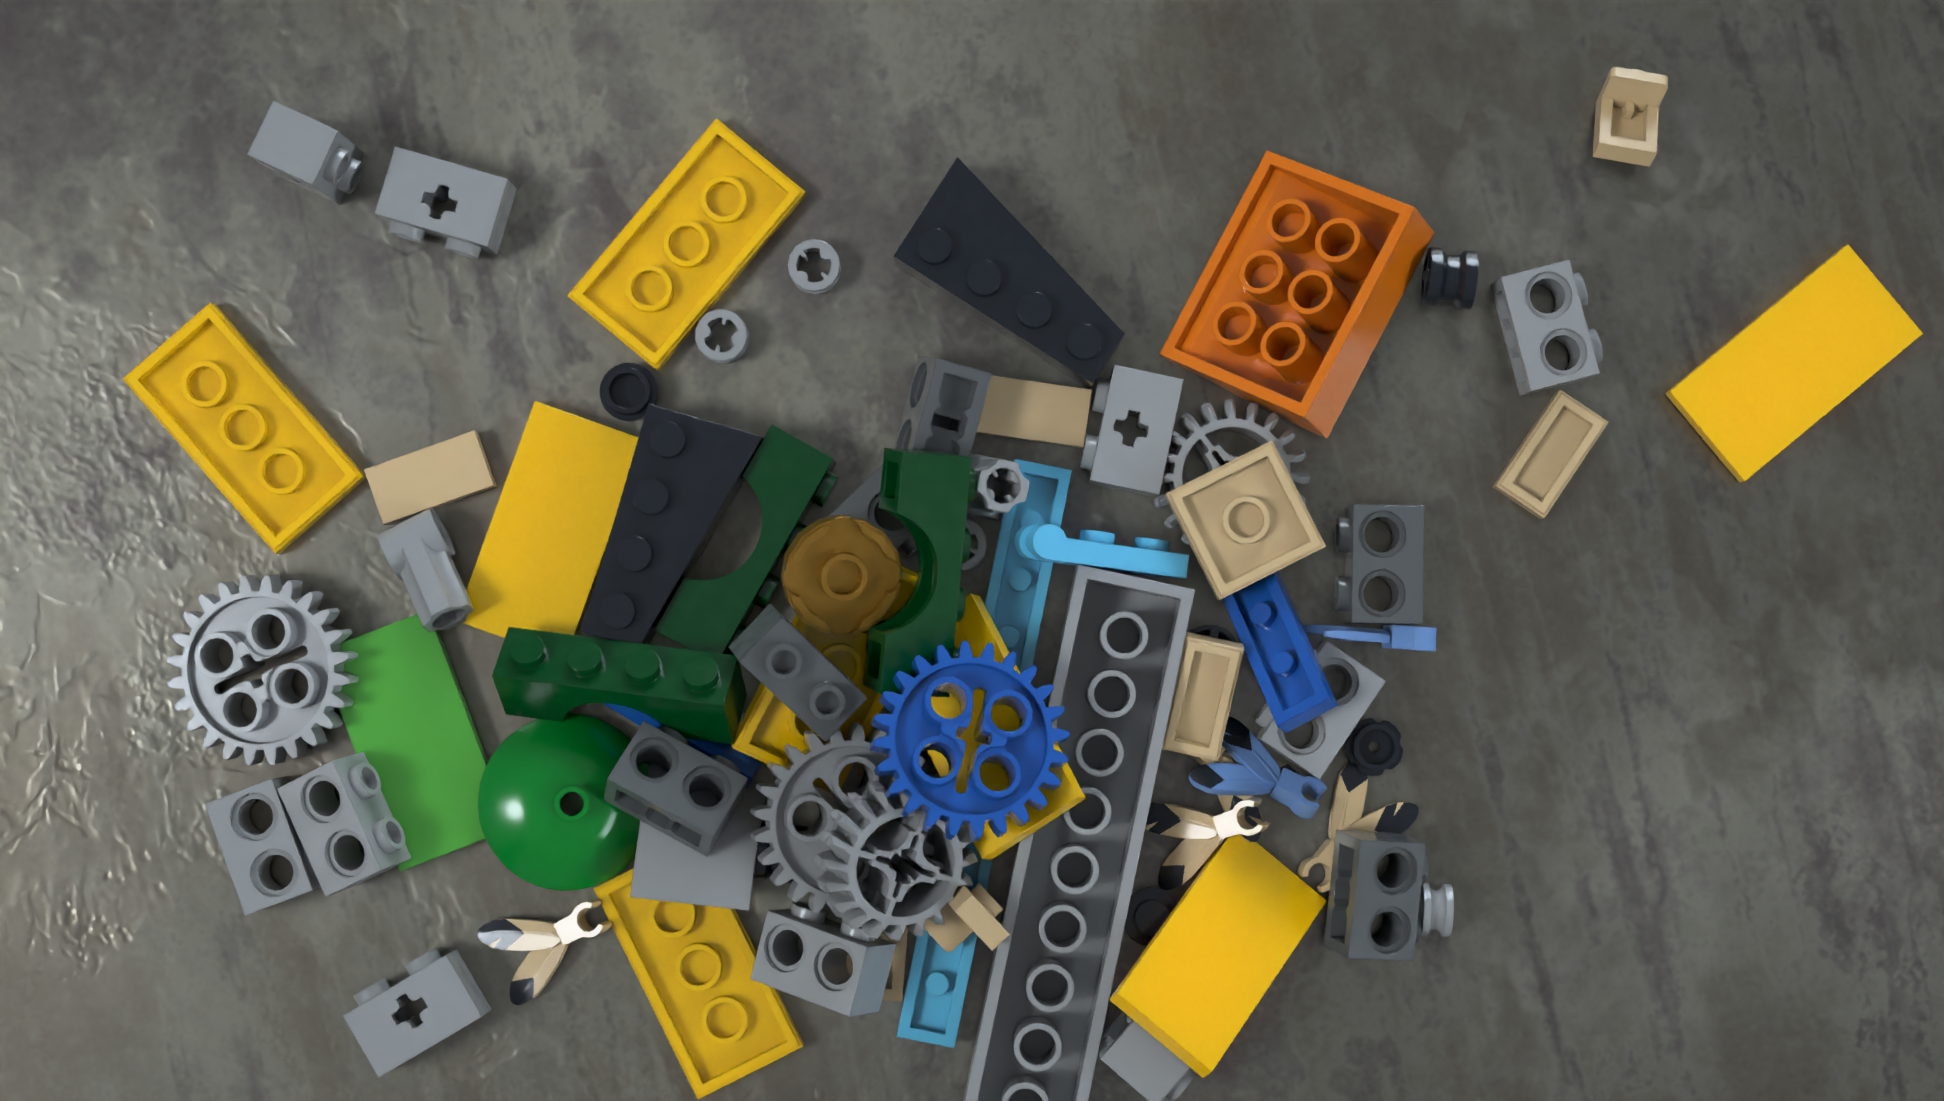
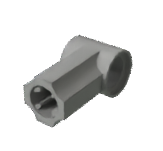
[967,453,1030,520]
[378,508,474,633]

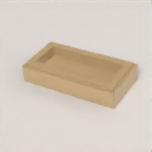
[976,375,1092,449]
[1492,390,1609,519]
[364,430,497,525]
[1162,632,1244,761]

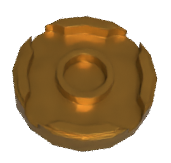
[781,515,901,635]

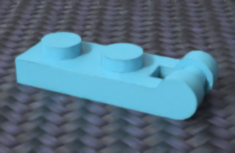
[1014,524,1189,578]

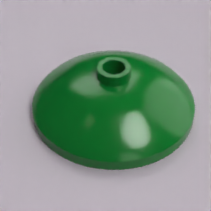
[478,714,649,891]

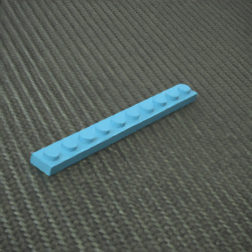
[896,459,1072,1048]

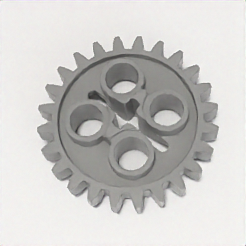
[167,575,359,765]
[750,722,935,918]

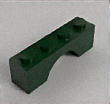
[654,425,839,655]
[863,448,977,697]
[492,627,747,744]

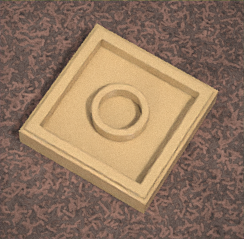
[1165,440,1326,600]

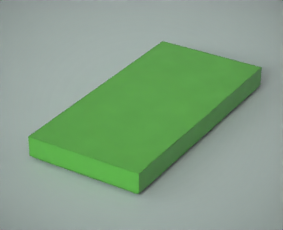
[339,614,488,871]

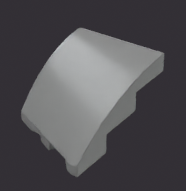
[630,762,767,911]

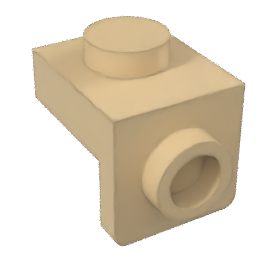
[1593,67,1668,167]
[924,883,1010,952]

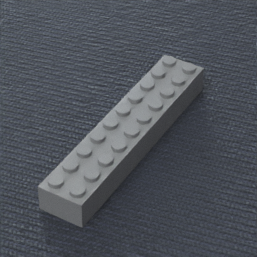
[963,565,1195,1101]

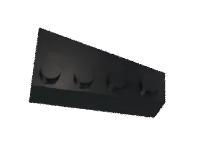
[894,157,1125,389]
[581,404,764,644]

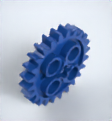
[870,641,1070,842]

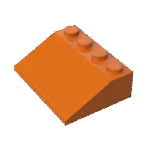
[1159,150,1435,439]

